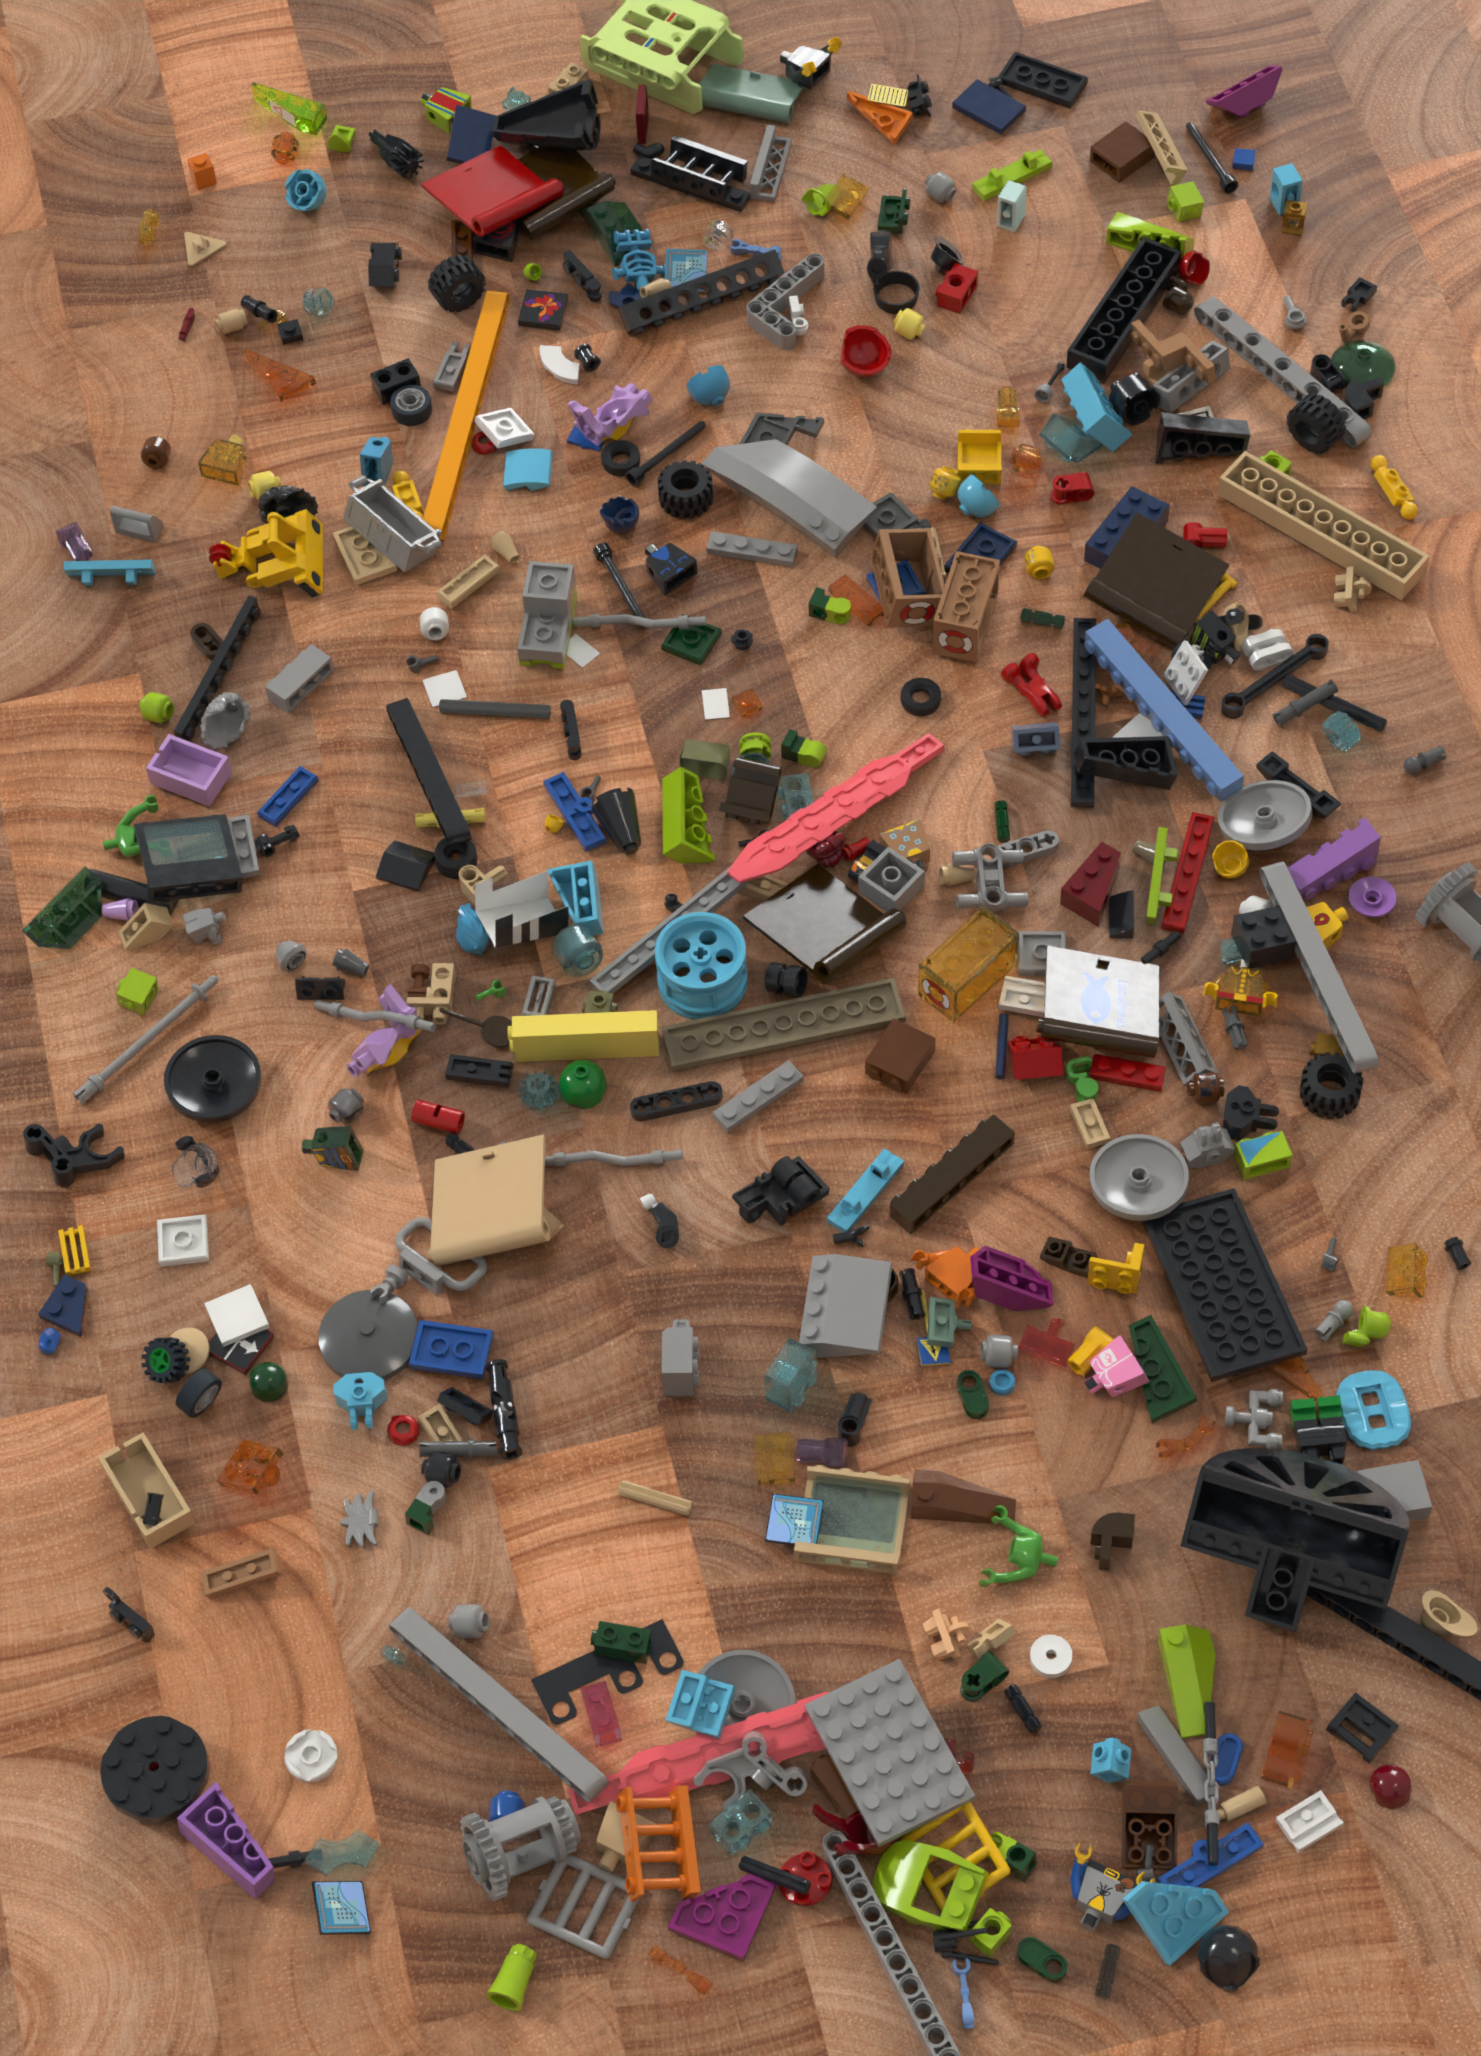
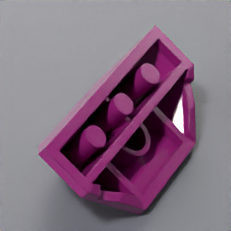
[1206,65,1283,117]
[970,1246,1054,1311]

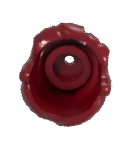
[805,831,846,868]

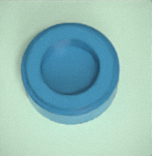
[990,1369,1015,1396]

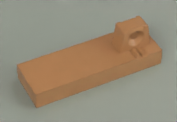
[201,1548,281,1599]

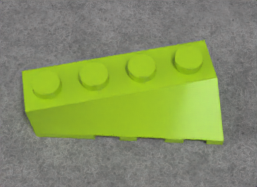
[1106,212,1194,258]
[662,767,716,863]

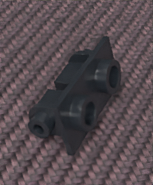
[907,74,932,116]
[295,976,345,1000]

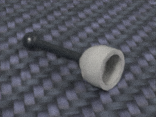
[1034,362,1065,403]

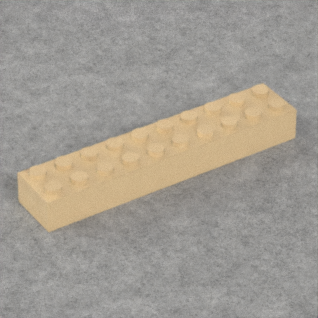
[1218,451,1430,601]

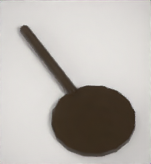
[439,1008,512,1048]

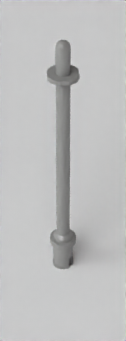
[73,975,219,1105]

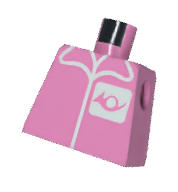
[1084,1335,1150,1397]

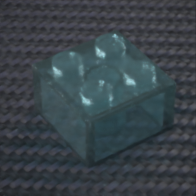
[764,1338,818,1413]

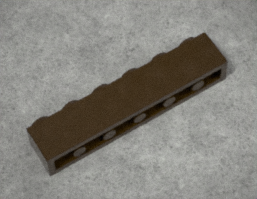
[890,1114,1015,1235]

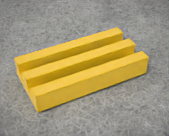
[58,1225,91,1276]

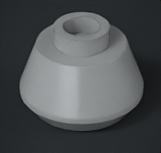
[276,940,306,971]

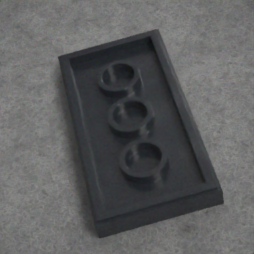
[999,52,1088,109]

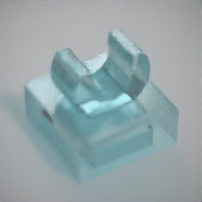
[502,87,531,110]

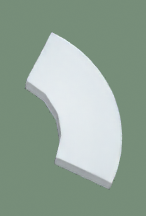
[540,345,580,385]

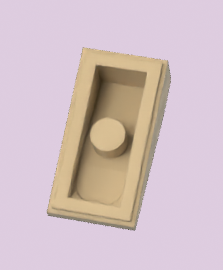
[738,875,789,900]
[418,1404,463,1441]

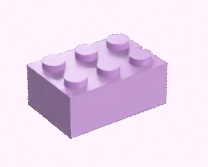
[146,734,232,807]

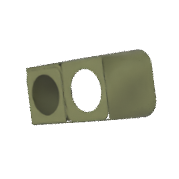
[679,739,730,780]

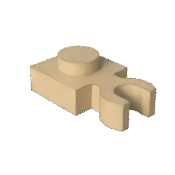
[967,1618,1016,1658]

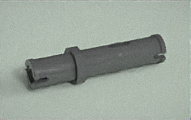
[1272,679,1339,727]
[419,1439,497,1459]

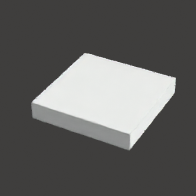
[474,408,534,448]
[157,1214,209,1267]
[204,1284,270,1347]

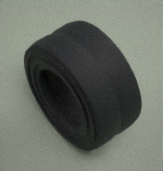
[434,838,477,879]

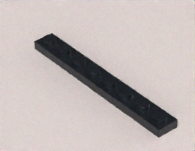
[173,596,261,741]

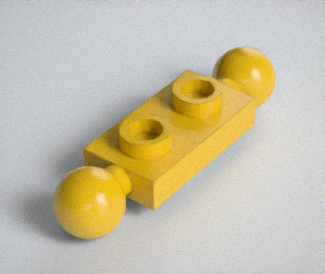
[1370,455,1418,520]
[392,471,424,519]

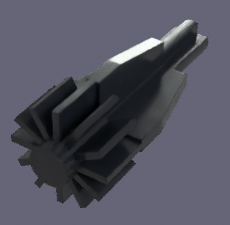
[368,129,424,179]

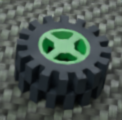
[141,1337,190,1383]

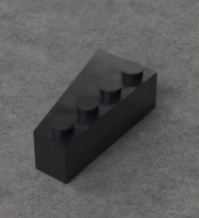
[1073,736,1178,790]

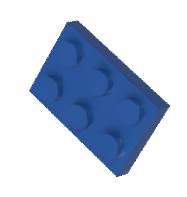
[409,1320,494,1379]

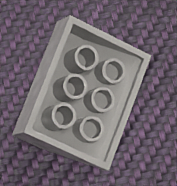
[799,1254,893,1359]

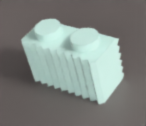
[997,181,1027,232]

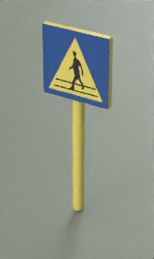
[916,1290,951,1366]

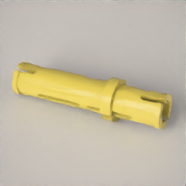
[415,808,485,829]

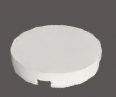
[284,1729,338,1783]

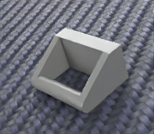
[110,506,164,542]

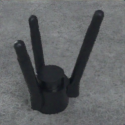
[933,1920,999,1965]

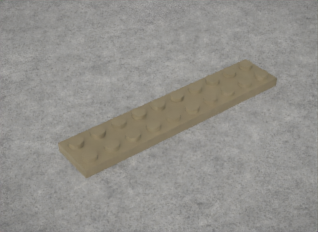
[662,978,906,1071]

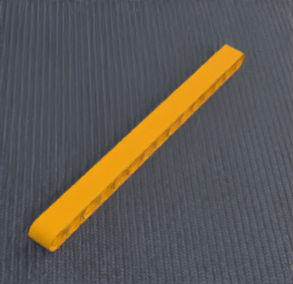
[423,290,509,541]

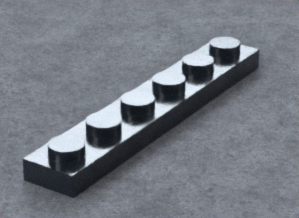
[630,156,751,212]

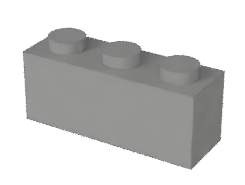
[266,644,334,713]

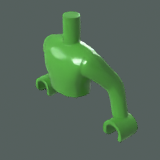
[103,795,172,859]
[979,1505,1058,1587]

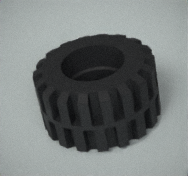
[428,255,486,313]
[1286,393,1346,454]
[658,460,713,519]
[1299,1052,1363,1119]

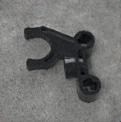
[23,1123,125,1187]

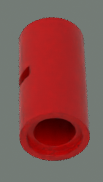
[411,1099,465,1135]

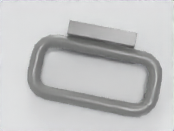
[395,1217,487,1295]

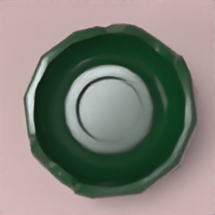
[249,1362,288,1402]

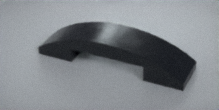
[1256,751,1341,819]

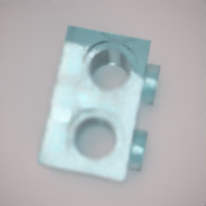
[778,773,814,820]
[709,1789,772,1856]

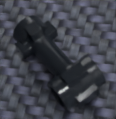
[255,825,300,857]

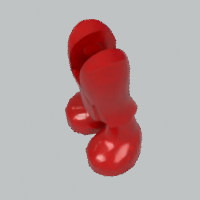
[1000,653,1062,718]

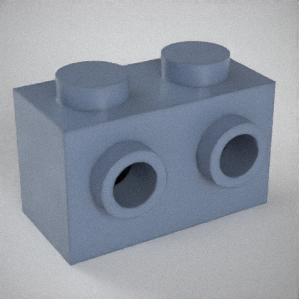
[1011,722,1060,755]

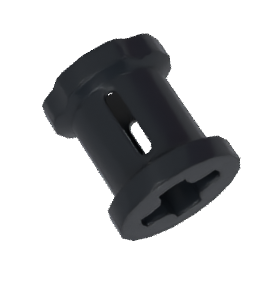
[574,344,601,372]

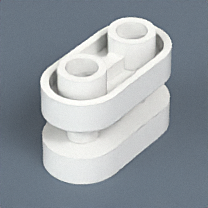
[1241,629,1294,671]

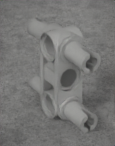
[952,843,1028,915]

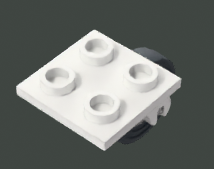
[1163,640,1212,705]

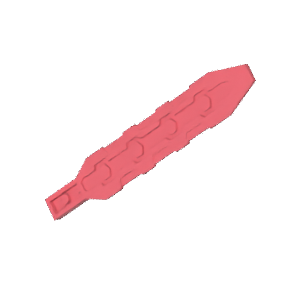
[727,733,945,884]
[568,1692,830,1815]

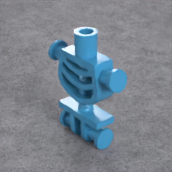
[612,229,665,292]

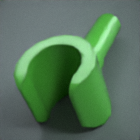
[475,980,507,1001]

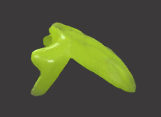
[801,184,839,216]

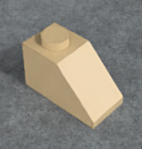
[119,903,173,950]

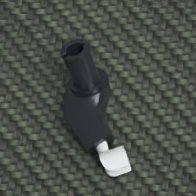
[640,1194,679,1248]

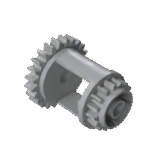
[1415,862,1481,962]
[460,1796,581,1901]

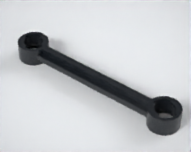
[1221,634,1329,719]

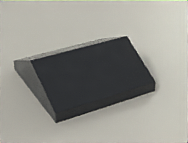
[376,840,435,892]

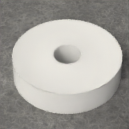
[1030,1635,1072,1678]

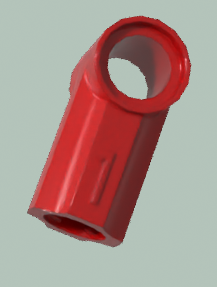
[1183,522,1228,549]

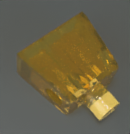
[198,435,247,486]

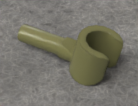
[46,1252,63,1287]

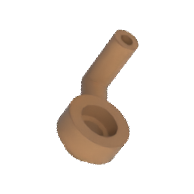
[1338,311,1370,343]

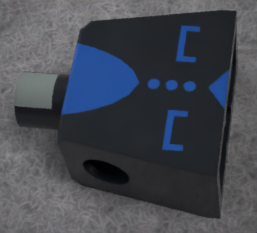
[645,543,697,596]

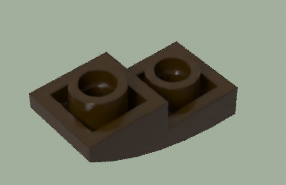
[1040,1236,1098,1278]

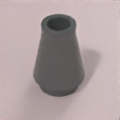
[332,948,369,977]

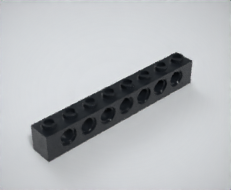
[618,249,785,335]

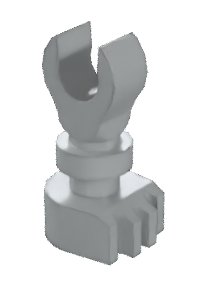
[370,1264,408,1305]

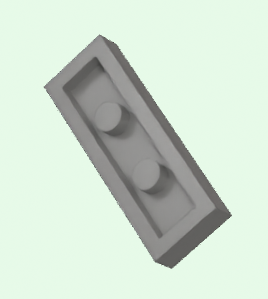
[227,814,260,879]

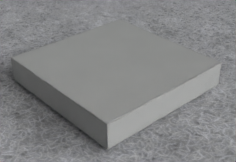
[1018,931,1066,976]

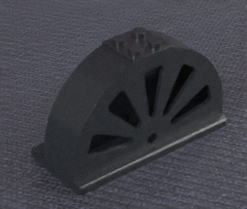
[1180,1448,1410,1632]

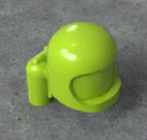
[1342,1306,1391,1347]

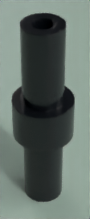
[1141,931,1181,964]
[268,1849,323,1868]

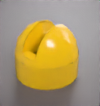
[544,814,564,834]

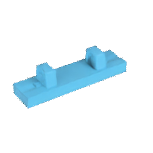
[63,560,156,586]
[827,1148,904,1232]

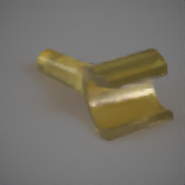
[257,309,288,329]

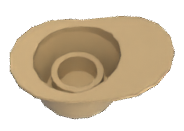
[1420,1590,1478,1637]

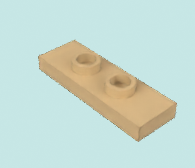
[436,554,500,609]

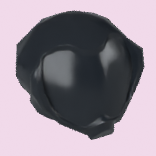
[1197,1925,1260,1992]

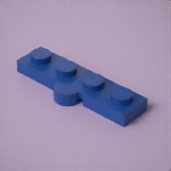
[543,772,606,852]
[1158,1822,1264,1888]

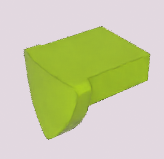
[327,125,356,152]

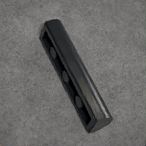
[84,869,179,916]

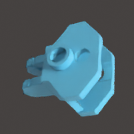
[333,1372,387,1430]

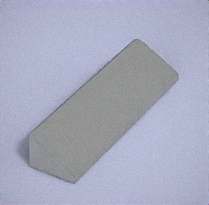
[1136,1705,1215,1807]

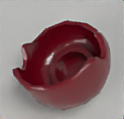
[1370,1764,1412,1809]

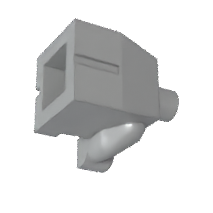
[183,908,226,945]

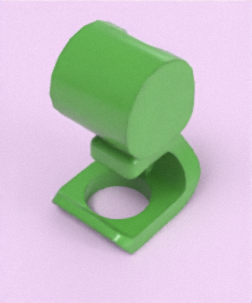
[1066,1056,1099,1102]

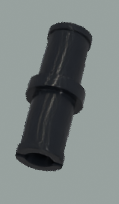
[241,295,278,323]
[899,1268,926,1320]

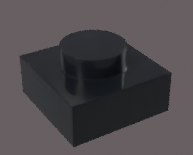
[277,319,303,345]

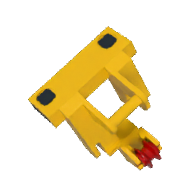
[209,509,323,598]

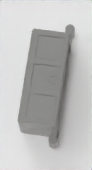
[343,475,442,572]

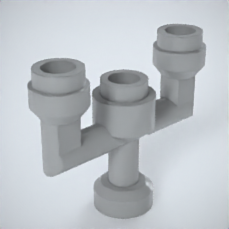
[1225,1389,1283,1450]

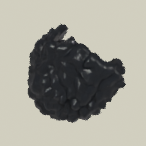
[258,485,318,524]

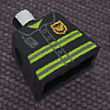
[1189,610,1240,665]

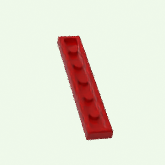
[1161,812,1215,934]

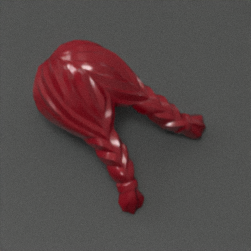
[812,1803,896,1857]

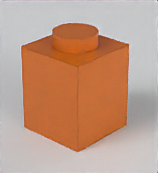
[187,153,217,190]

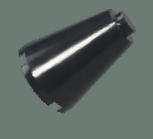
[590,788,641,855]

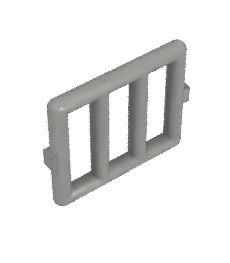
[527,1854,640,1959]

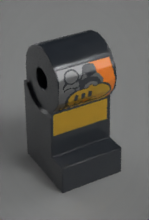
[848,839,886,884]

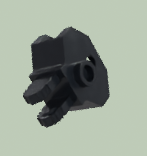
[1222,1085,1279,1141]

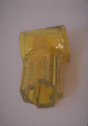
[997,386,1019,427]

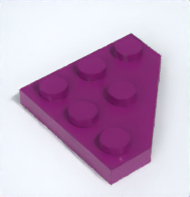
[668,1874,776,1962]

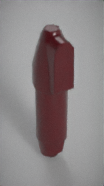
[179,308,195,341]

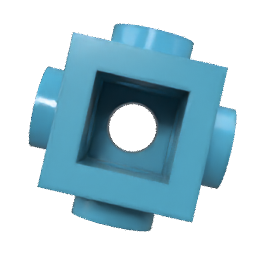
[1090,1738,1131,1783]

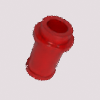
[841,836,871,861]

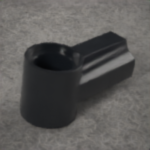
[838,1392,872,1447]

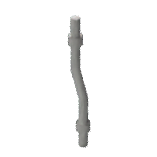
[573,614,706,629]
[315,1000,436,1032]
[545,1150,683,1167]

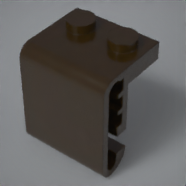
[719,757,782,824]

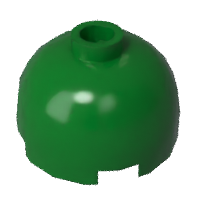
[559,1060,607,1109]

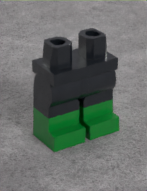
[1289,1395,1347,1464]

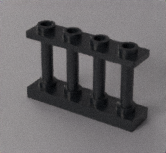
[651,135,748,202]

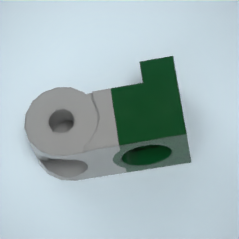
[405,1481,446,1535]

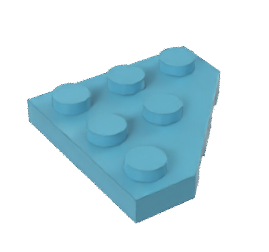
[1122,1881,1229,1965]

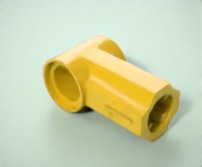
[1067,1326,1114,1376]

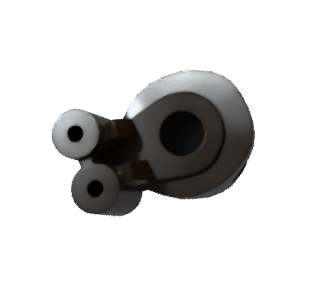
[1162,275,1194,315]

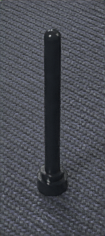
[1186,122,1238,194]
[625,421,706,486]
[593,543,645,628]

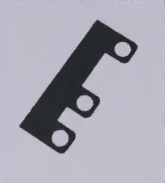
[531,1619,684,1724]

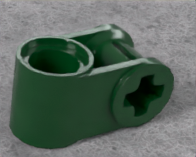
[960,1651,1010,1702]

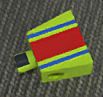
[420,87,472,134]

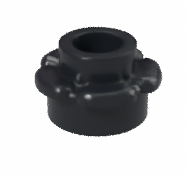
[731,629,753,650]

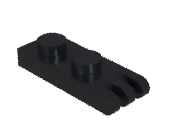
[445,1054,514,1087]

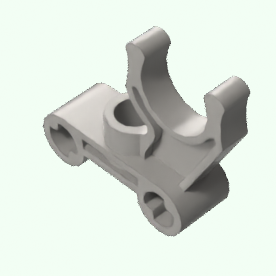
[693,1731,807,1812]

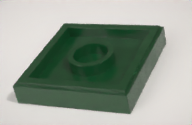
[661,614,722,666]

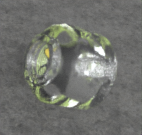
[703,220,733,252]

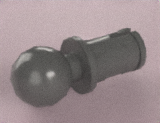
[1404,746,1446,774]

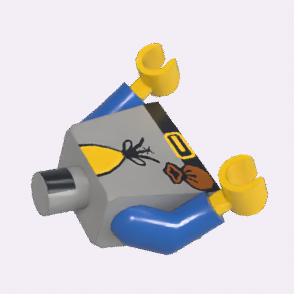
[1070,1843,1155,1932]

